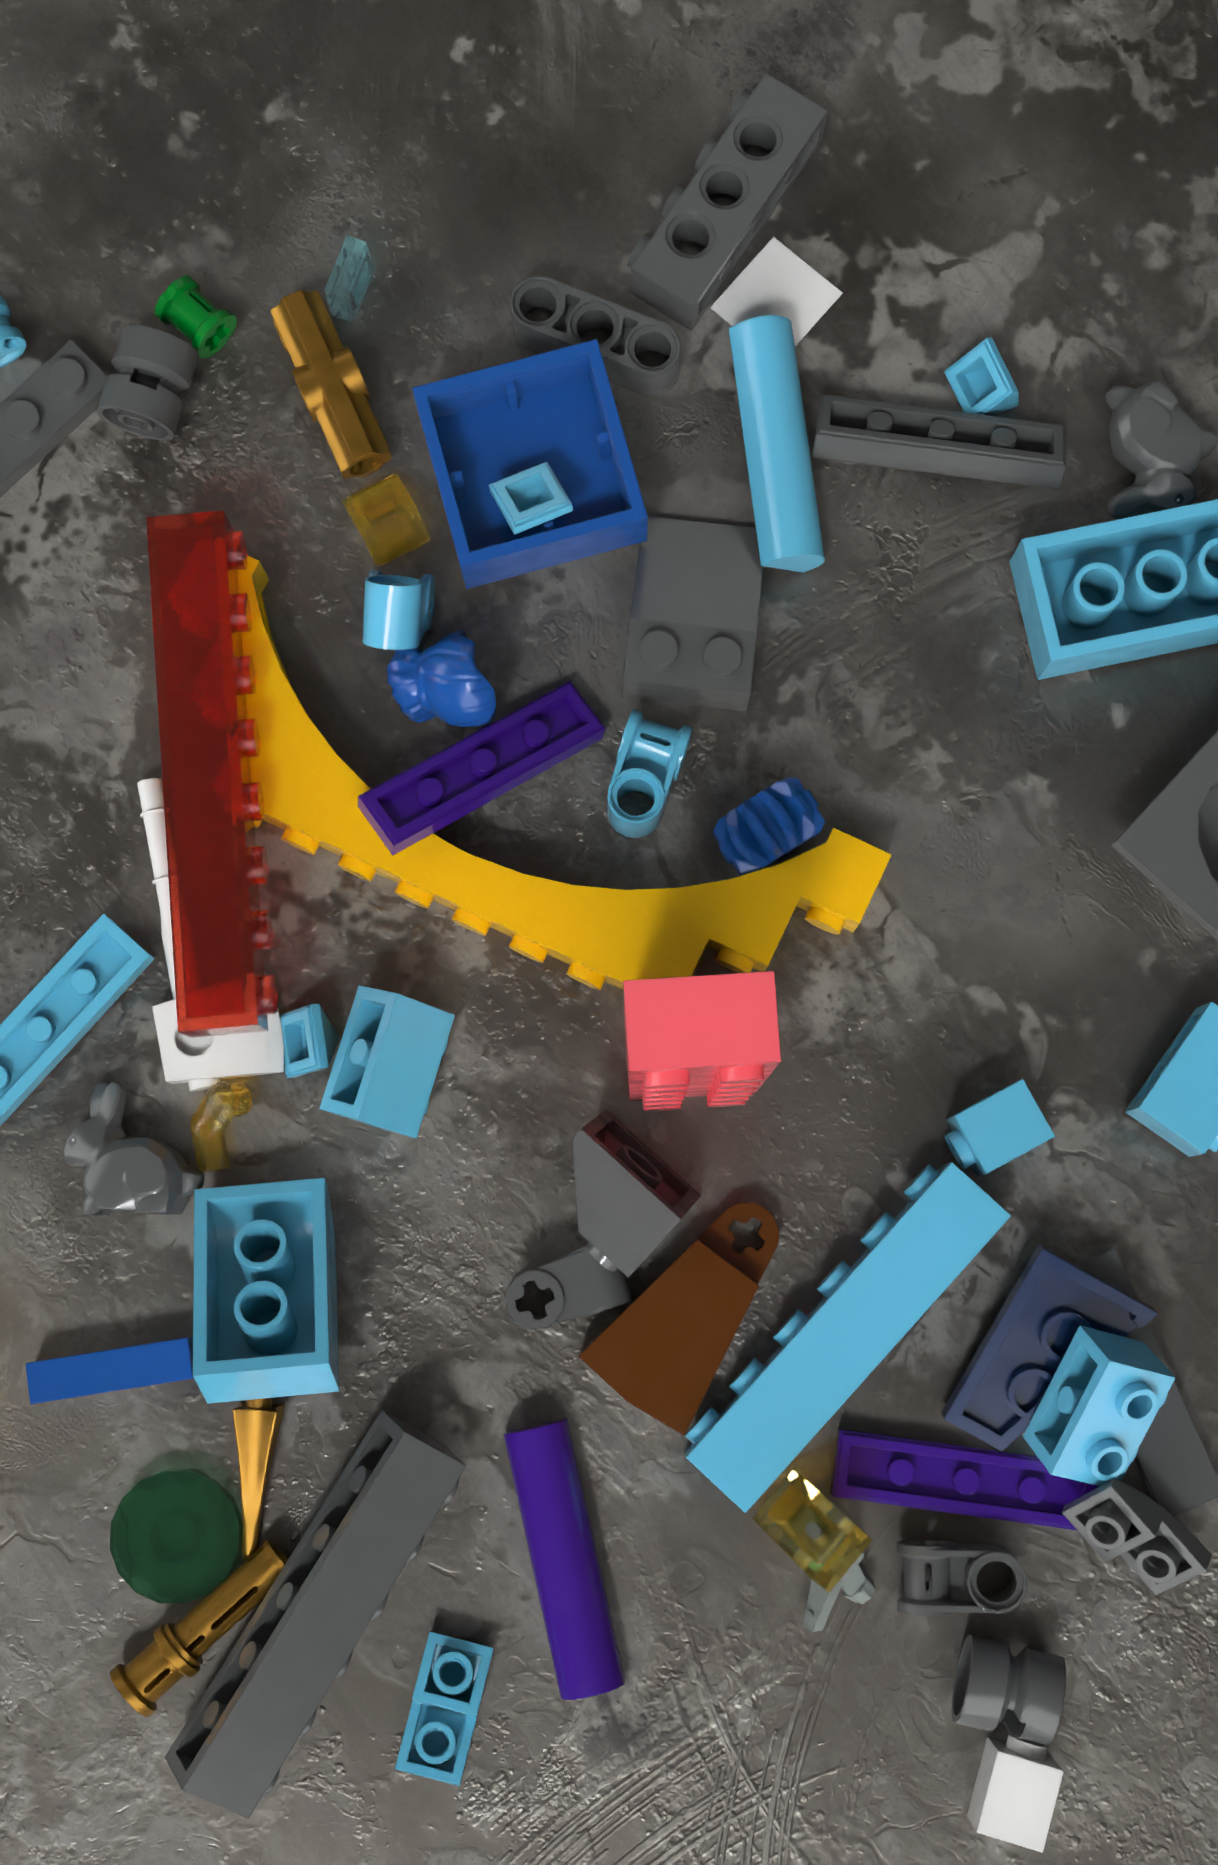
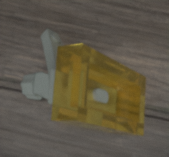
[752,1468,876,1632]

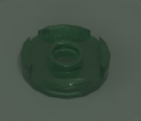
[110,1468,243,1604]

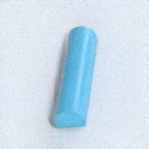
[729,315,825,573]

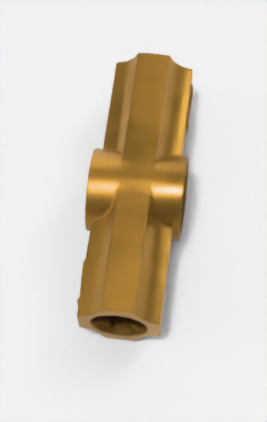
[270,290,392,479]

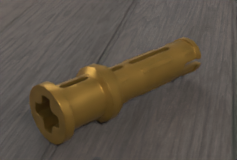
[110,1539,288,1717]

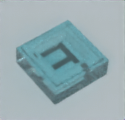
[324,235,375,322]

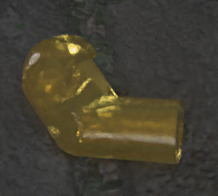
[190,1081,252,1173]

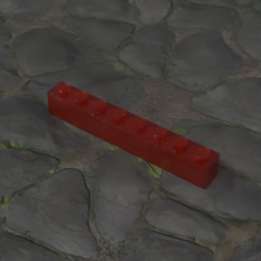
[146,510,277,1038]

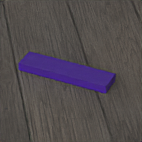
[358,681,606,856]
[830,1428,1099,1530]

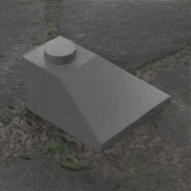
[572,1109,701,1278]

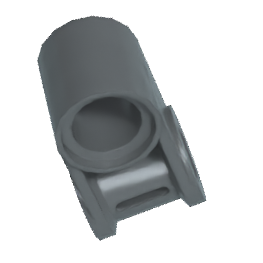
[505,1247,634,1331]
[897,1539,1028,1616]

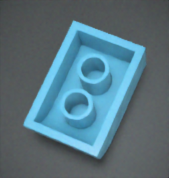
[193,1178,340,1404]

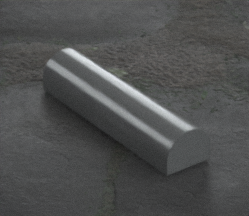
[812,394,1066,490]

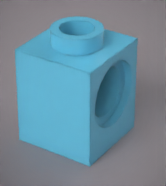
[945,1079,1055,1176]

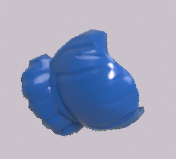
[387,630,496,727]

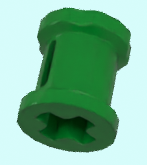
[154,275,237,359]

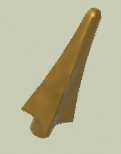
[232,1398,285,1561]

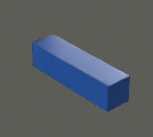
[25,1337,194,1404]

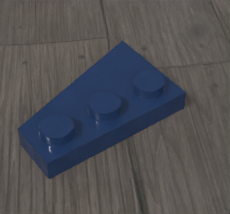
[941,1244,1159,1451]

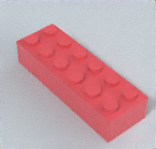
[623,971,781,1111]

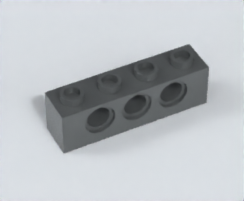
[627,73,828,331]

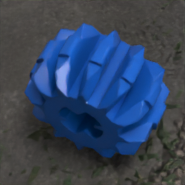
[713,778,825,876]

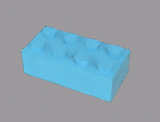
[1009,499,1218,680]

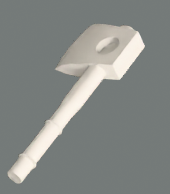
[137,778,284,1092]

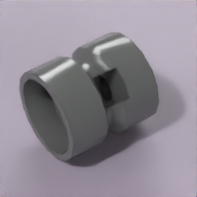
[96,325,199,441]
[951,1635,1066,1745]

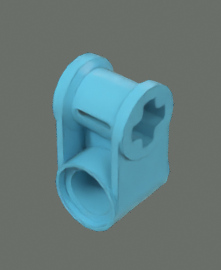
[362,570,435,650]
[607,709,693,838]

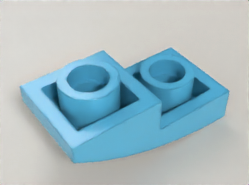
[395,1632,494,1786]

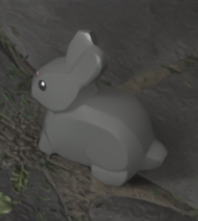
[1105,380,1218,520]
[64,1081,205,1216]

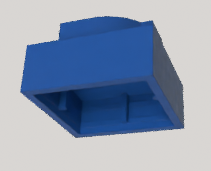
[412,339,648,589]

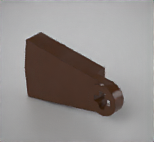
[578,1202,779,1436]

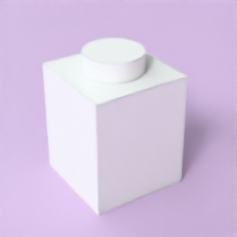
[967,1735,1064,1853]

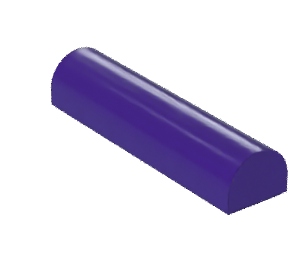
[503,1418,625,1700]

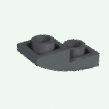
[1062,1479,1212,1595]

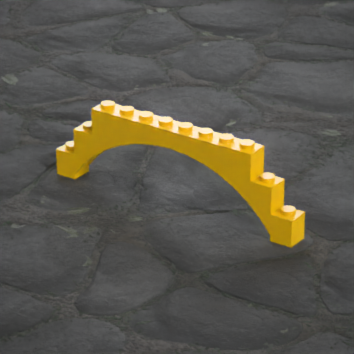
[169,535,892,990]

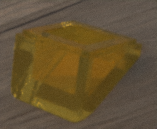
[342,473,430,566]

